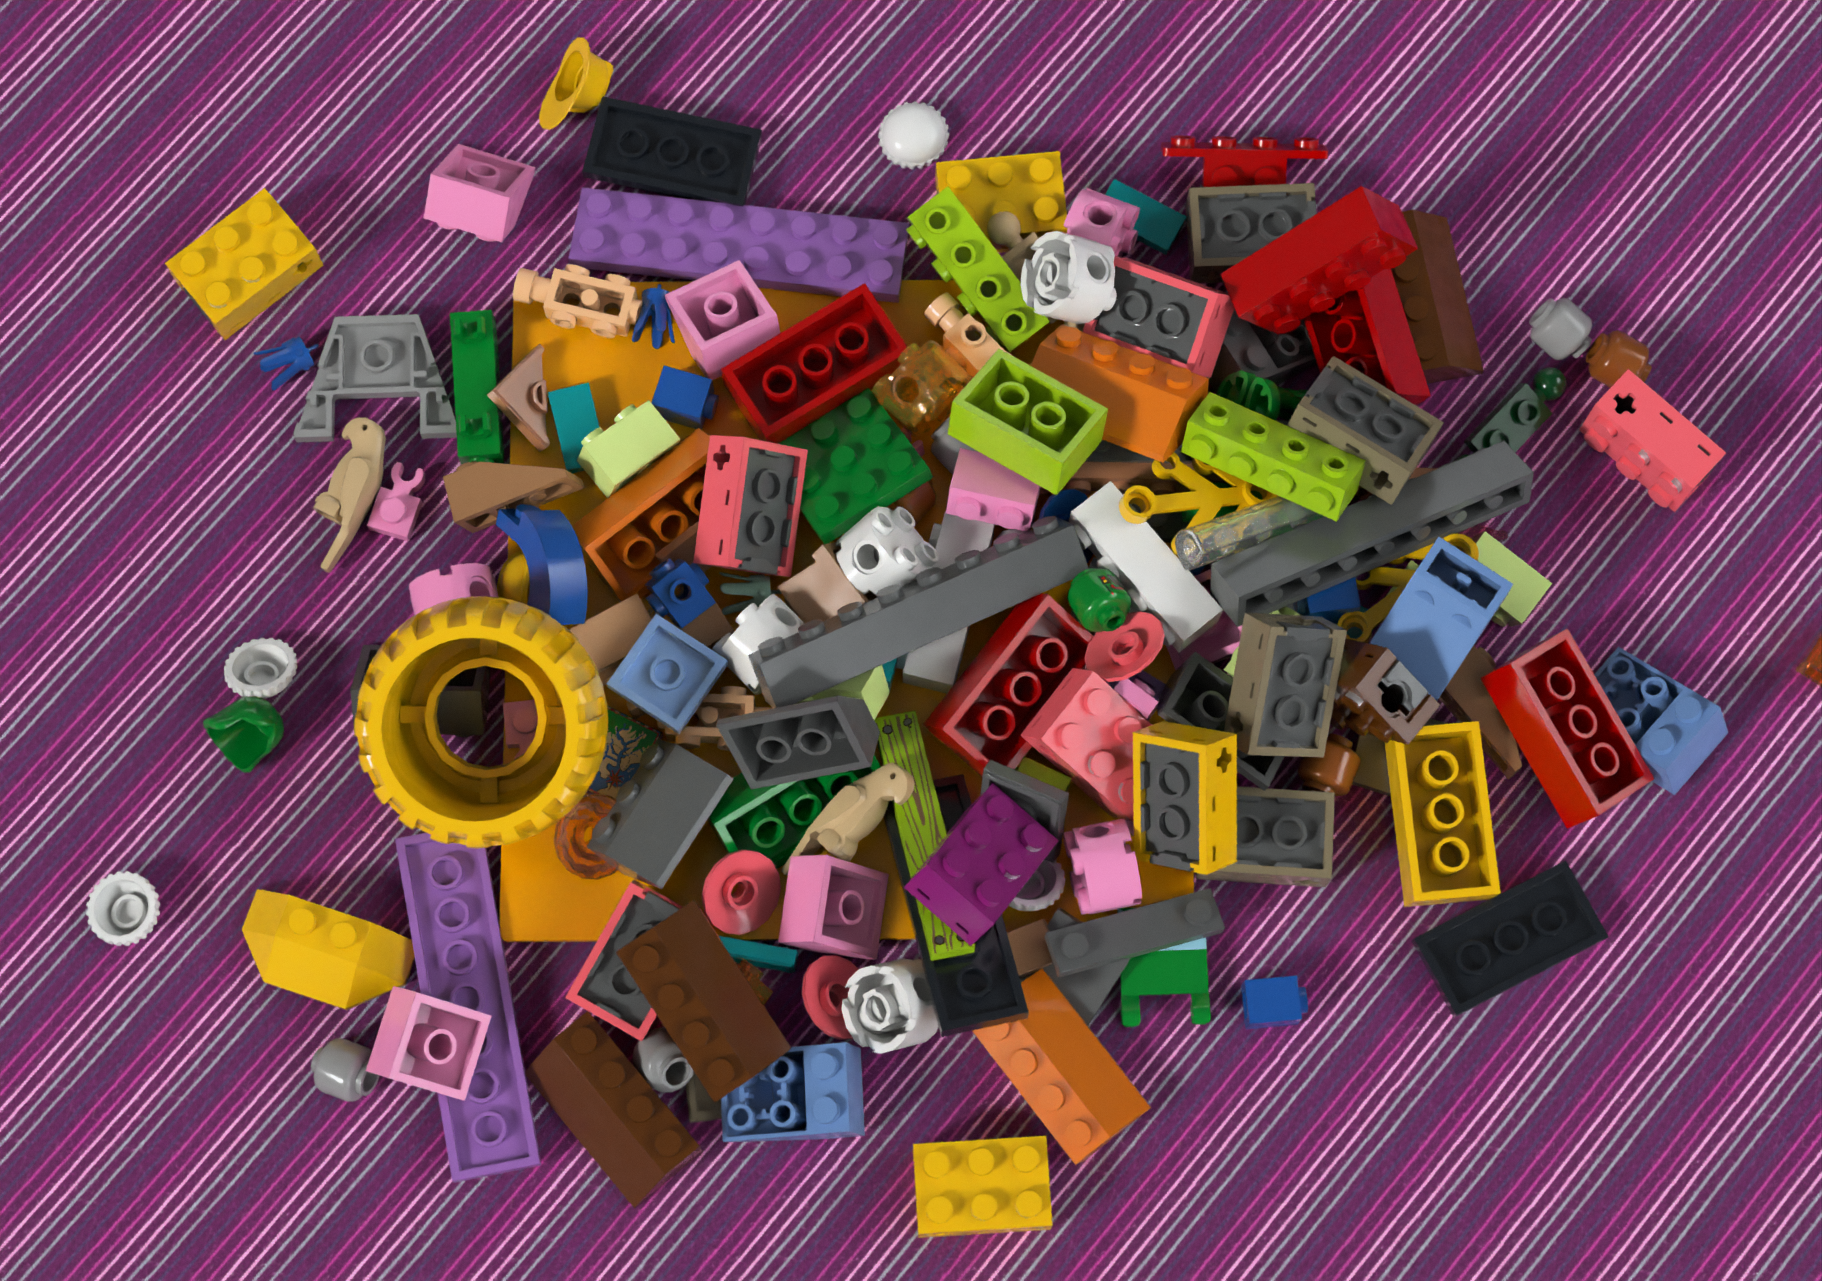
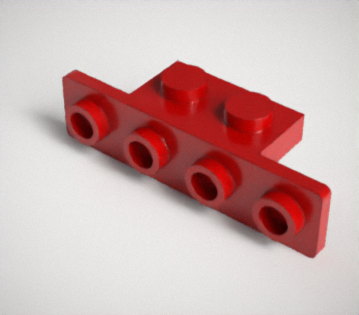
[1161,135,1329,187]

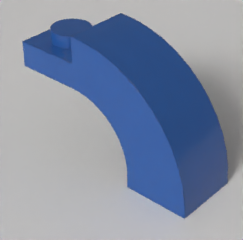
[496,504,588,625]

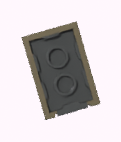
[1185,183,1317,283]
[1287,356,1444,505]
[1224,613,1347,757]
[1196,786,1335,887]

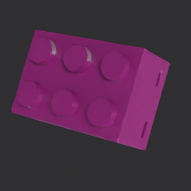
[904,783,1059,946]

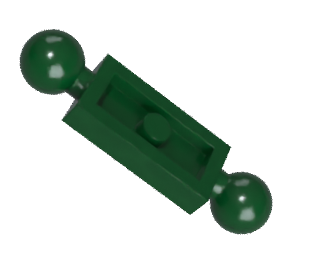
[1452,367,1567,462]

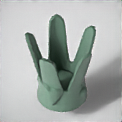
[719,572,782,615]

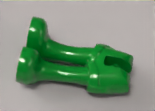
[1216,370,1308,421]

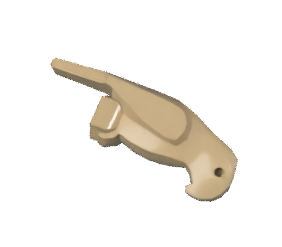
[313,417,386,573]
[782,762,915,876]

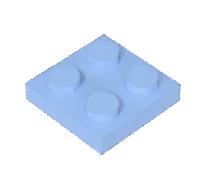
[607,614,728,735]

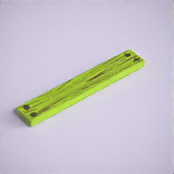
[874,711,975,961]

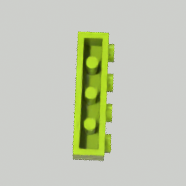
[906,186,1050,352]
[1181,392,1366,522]

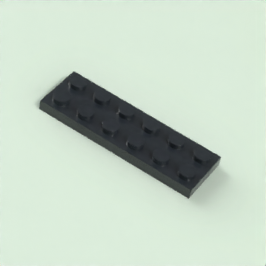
[883,774,1029,1037]

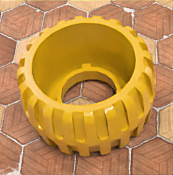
[354,596,608,849]

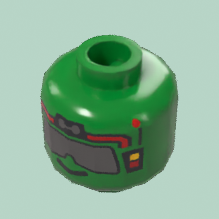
[1067,568,1132,632]

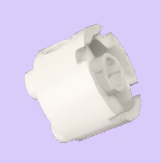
[1020,231,1117,324]
[836,506,939,598]
[712,594,804,695]
[842,958,938,1054]

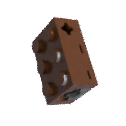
[1330,638,1440,745]

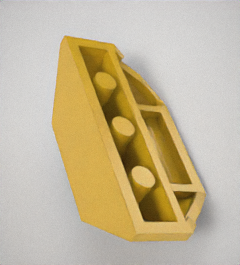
[242,889,415,1010]

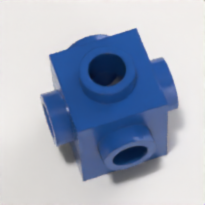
[644,558,716,628]

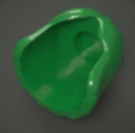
[203,696,284,773]

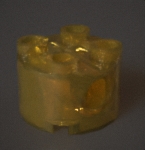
[872,340,973,437]

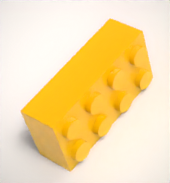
[1384,721,1501,907]

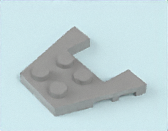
[294,314,457,442]

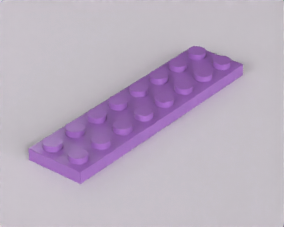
[568,188,909,303]
[395,833,541,1183]

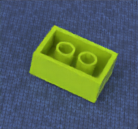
[948,349,1108,496]

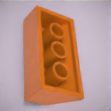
[1031,324,1209,463]
[572,428,710,602]
[972,968,1152,1165]

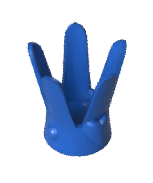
[632,284,675,349]
[253,336,319,391]

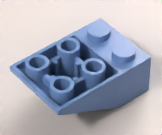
[1369,537,1513,701]
[1594,647,1728,795]
[721,1042,865,1142]

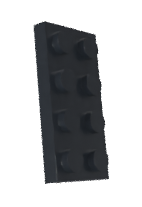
[582,96,762,207]
[1412,860,1609,1018]

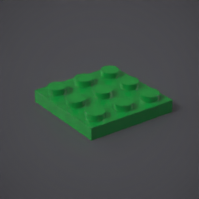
[779,387,933,544]

